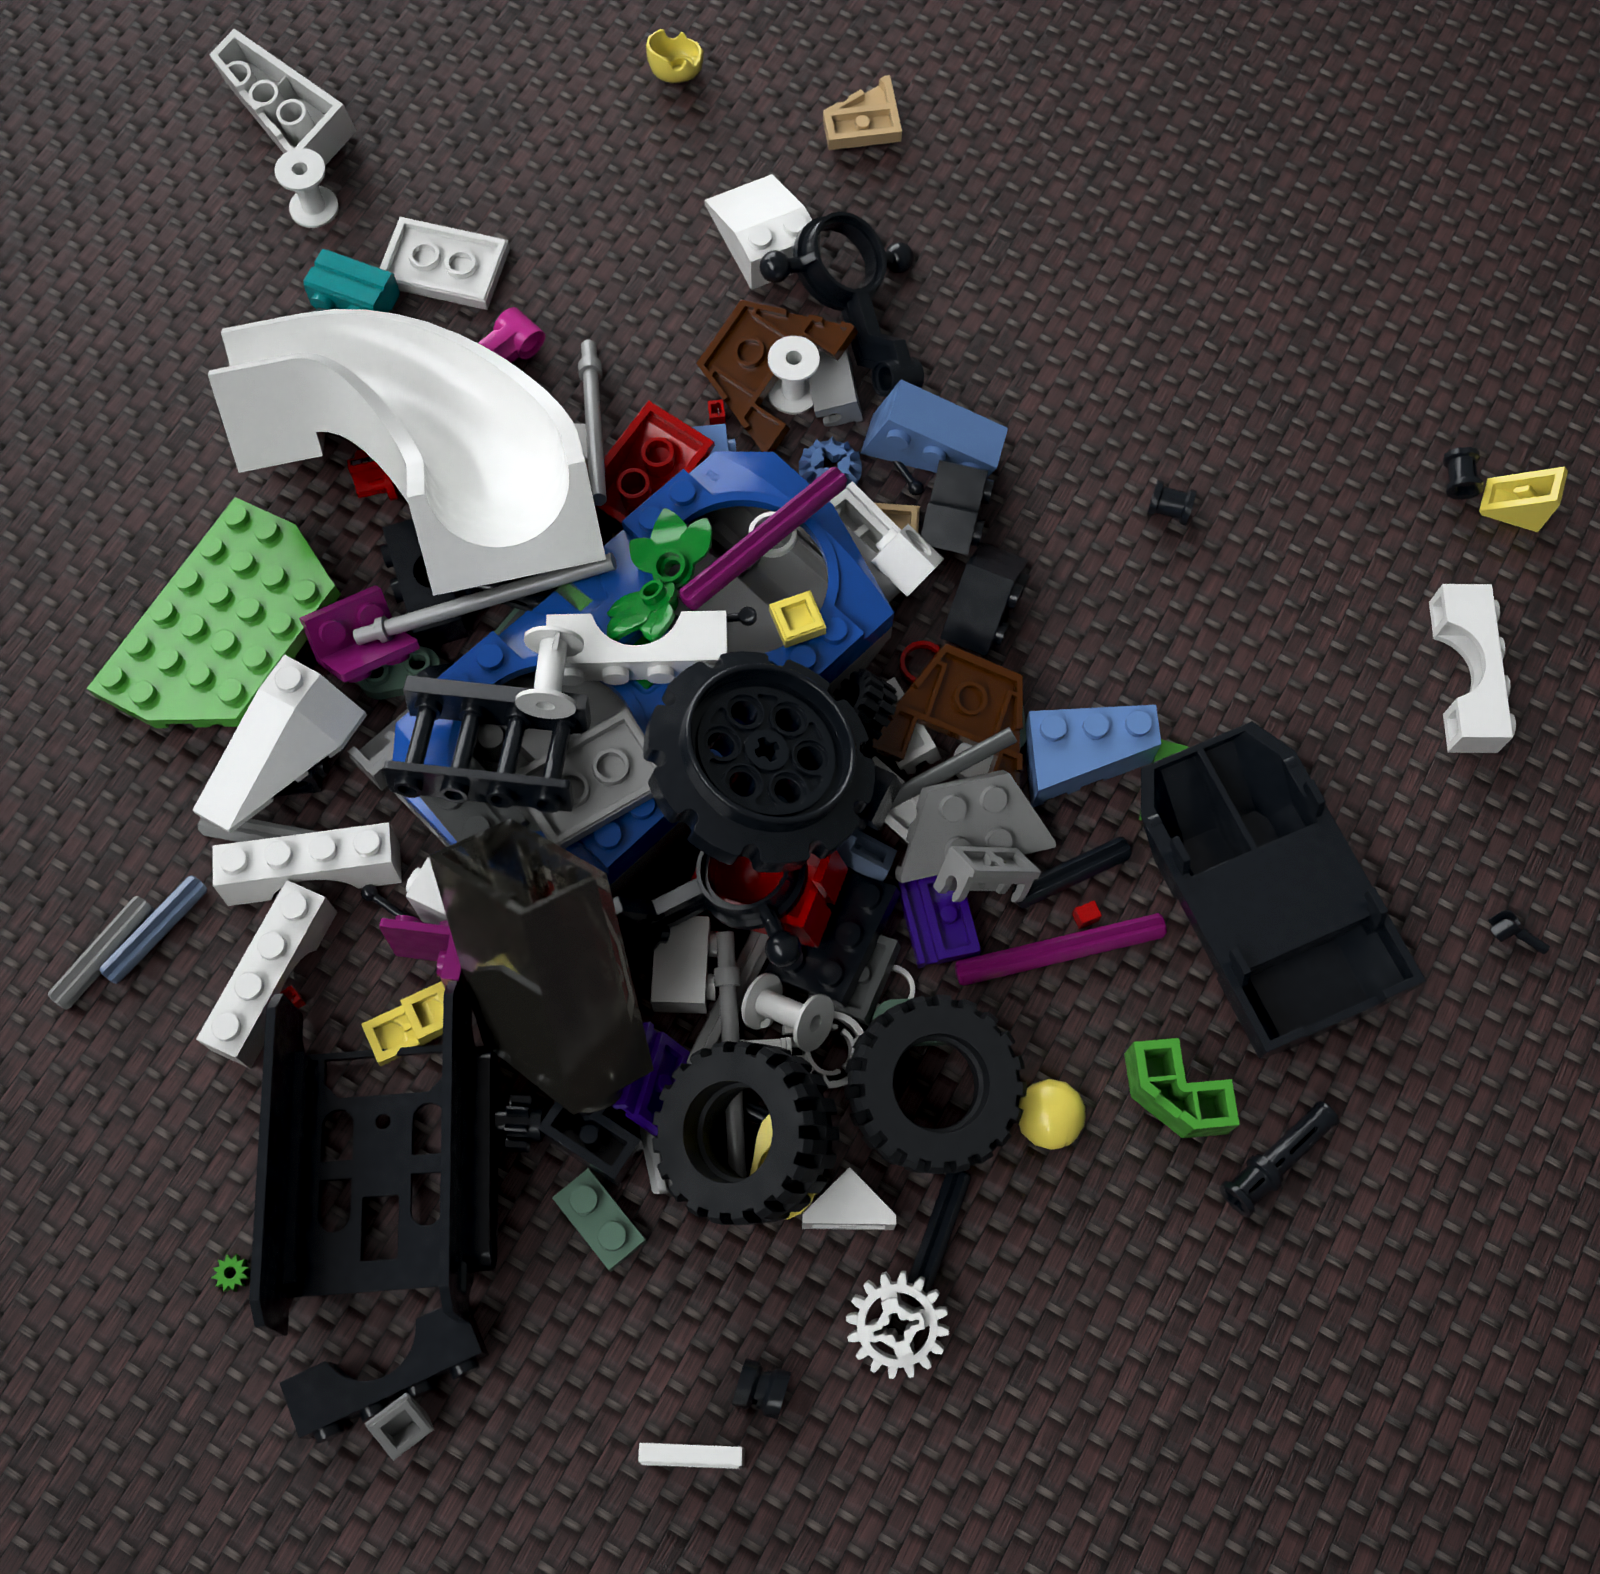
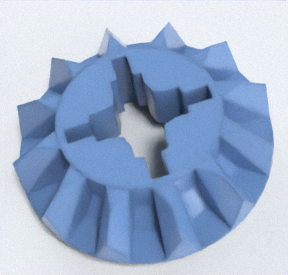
[799,436,862,493]

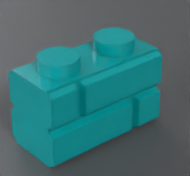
[303,249,400,313]

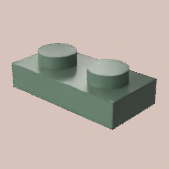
[552,1168,646,1272]

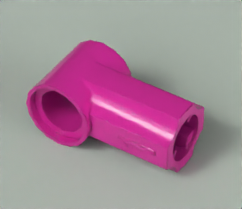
[478,307,545,363]

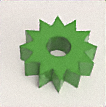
[212,1254,251,1292]

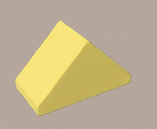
[1479,467,1568,533]

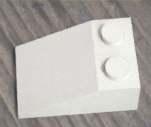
[705,174,821,290]

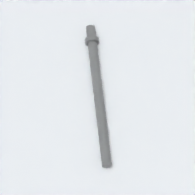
[353,553,617,645]

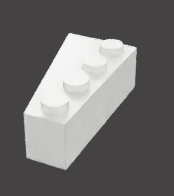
[209,29,357,166]

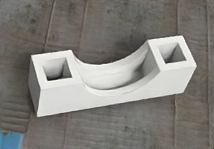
[1429,584,1516,753]
[546,610,728,686]
[213,822,402,906]
[196,880,337,1069]

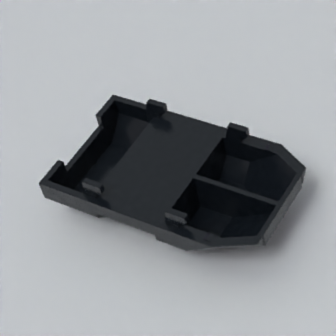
[1141,721,1426,1059]

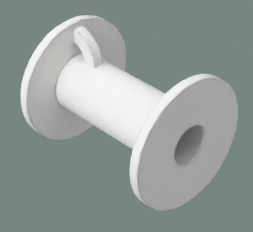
[275,148,339,228]
[768,336,820,415]
[515,626,584,719]
[741,973,834,1052]

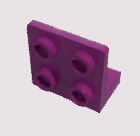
[299,585,420,683]
[379,915,483,1009]

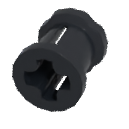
[1443,447,1484,499]
[1147,480,1197,526]

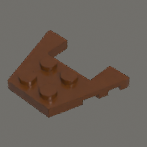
[696,299,858,452]
[865,643,1023,792]

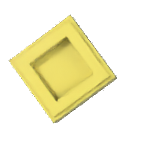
[769,590,826,648]

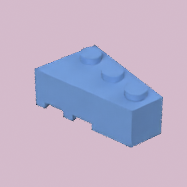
[860,380,1008,478]
[1024,705,1161,808]

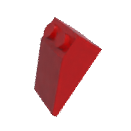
[595,400,715,535]

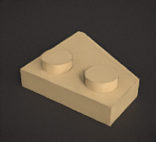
[823,75,902,150]

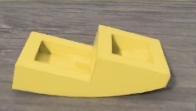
[361,981,445,1067]

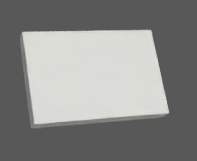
[380,217,510,310]
[638,1443,745,1469]

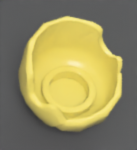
[646,29,704,83]
[1018,1079,1086,1150]

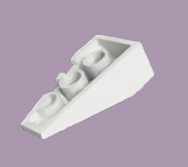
[193,654,367,834]

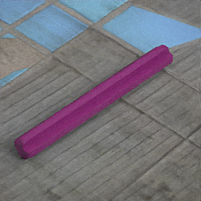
[679,467,847,611]
[955,913,1167,986]

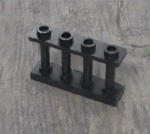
[383,675,591,813]

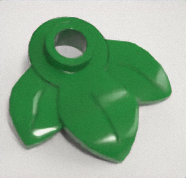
[629,508,713,590]
[607,580,679,642]

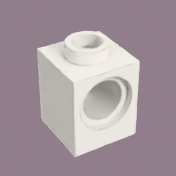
[871,524,944,597]

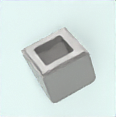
[365,1392,434,1461]

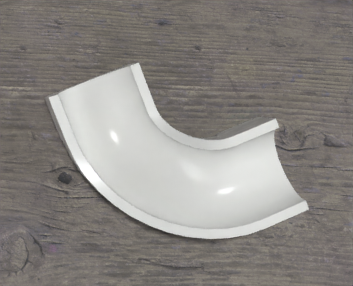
[208,309,606,596]

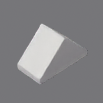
[802,1167,896,1230]

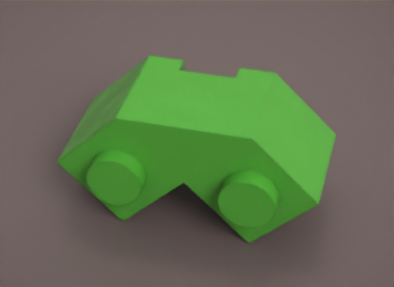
[1124,1038,1240,1138]

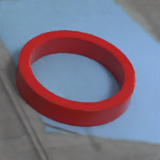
[900,641,940,683]

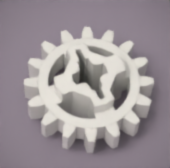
[846,1270,949,1379]

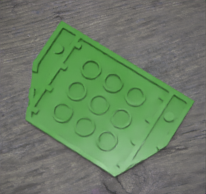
[86,497,341,728]

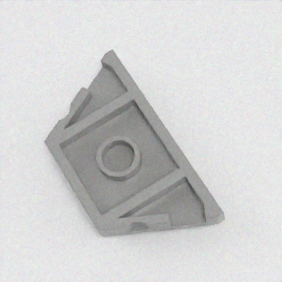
[895,770,1056,883]

